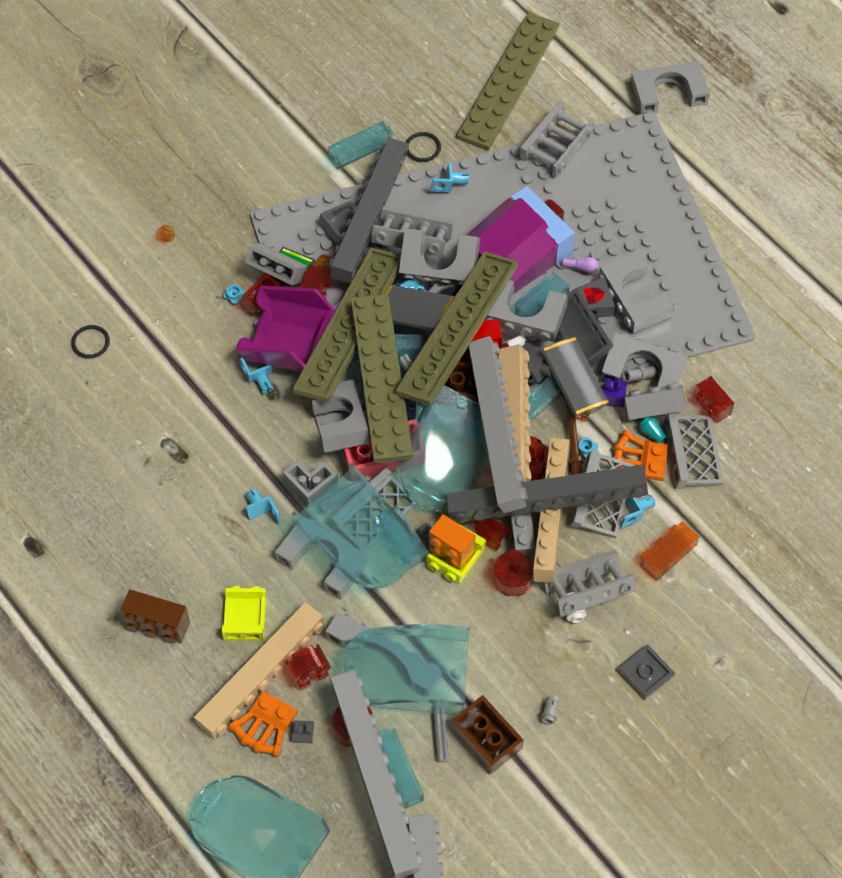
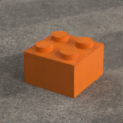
[429,514,476,570]

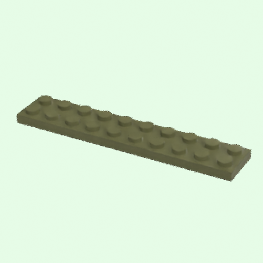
[457,12,560,151]
[293,248,401,403]
[396,251,518,406]
[351,294,413,463]

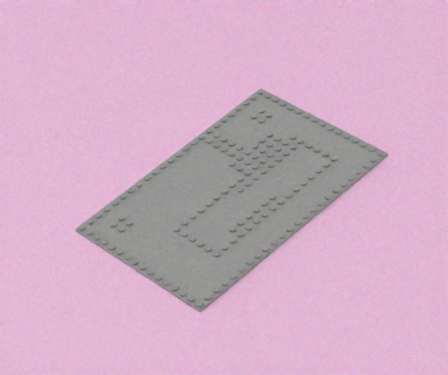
[250,111,756,454]

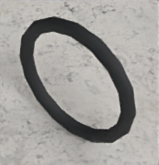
[406,132,441,162]
[71,325,110,358]

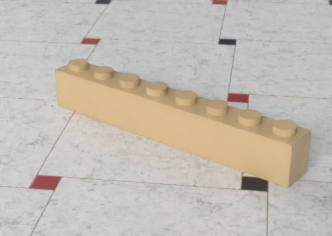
[499,344,531,482]
[533,438,570,583]
[194,602,324,739]

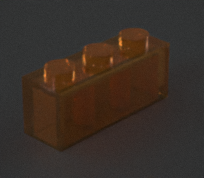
[640,521,700,581]

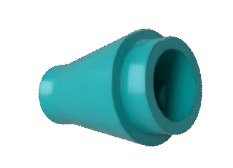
[639,416,667,443]

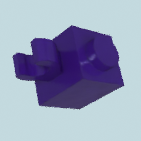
[601,378,627,408]

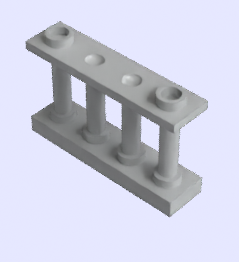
[520,101,595,178]
[372,206,454,257]
[543,549,635,617]

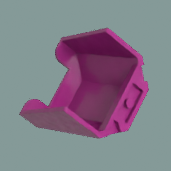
[466,197,557,294]
[235,286,334,372]

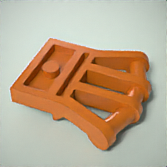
[612,430,668,481]
[228,691,298,757]

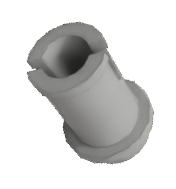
[541,696,559,724]

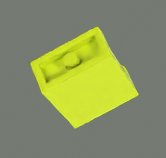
[427,524,486,584]
[222,586,266,641]

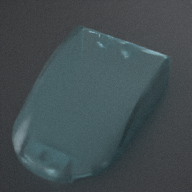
[397,385,489,511]
[291,463,414,589]
[342,624,470,715]
[190,775,330,878]

